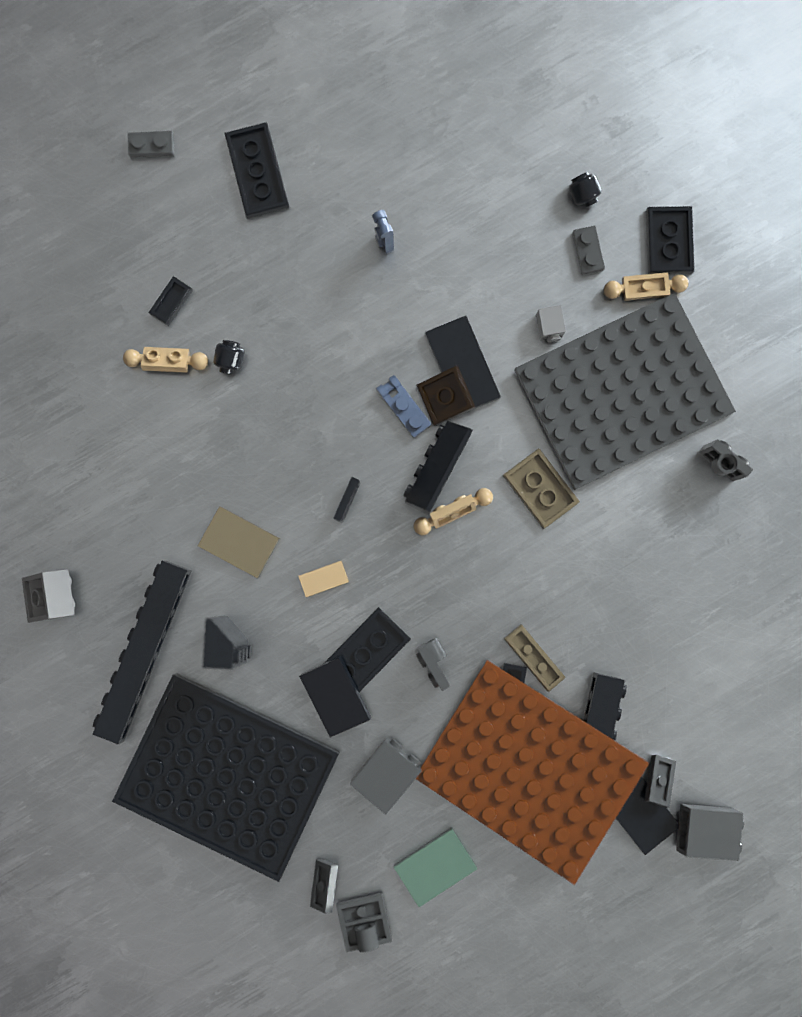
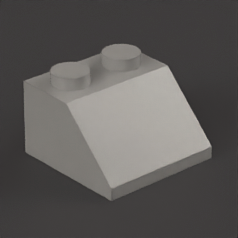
[22,570,75,623]

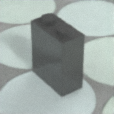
[350,738,422,815]
[676,804,744,861]

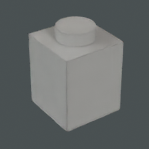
[536,305,566,343]

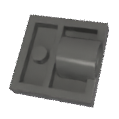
[699,439,753,481]
[416,637,450,691]
[336,893,392,952]

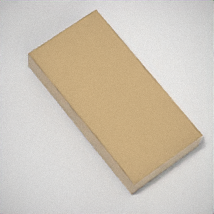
[298,561,349,597]

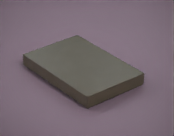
[503,448,580,529]
[198,506,280,578]

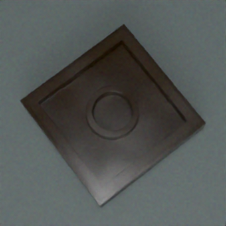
[416,366,475,426]

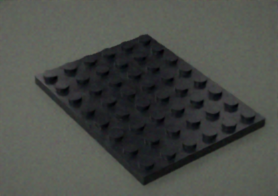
[112,674,340,882]

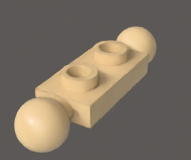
[604,273,689,301]
[123,347,208,373]
[413,488,493,535]

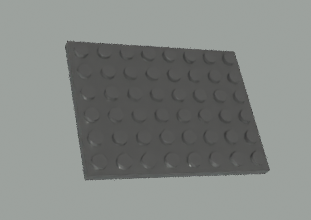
[514,292,736,490]

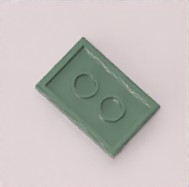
[394,828,477,907]

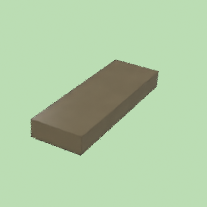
[504,624,566,692]

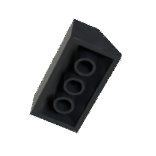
[403,421,473,515]
[202,616,251,670]

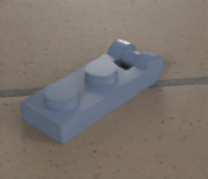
[372,210,394,253]
[376,375,432,438]

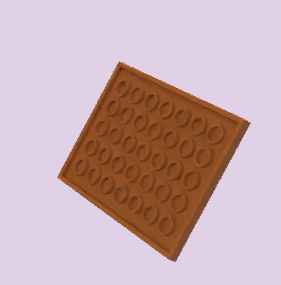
[416,660,649,885]

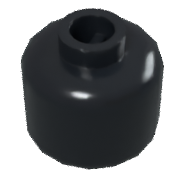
[569,172,602,208]
[213,340,245,374]

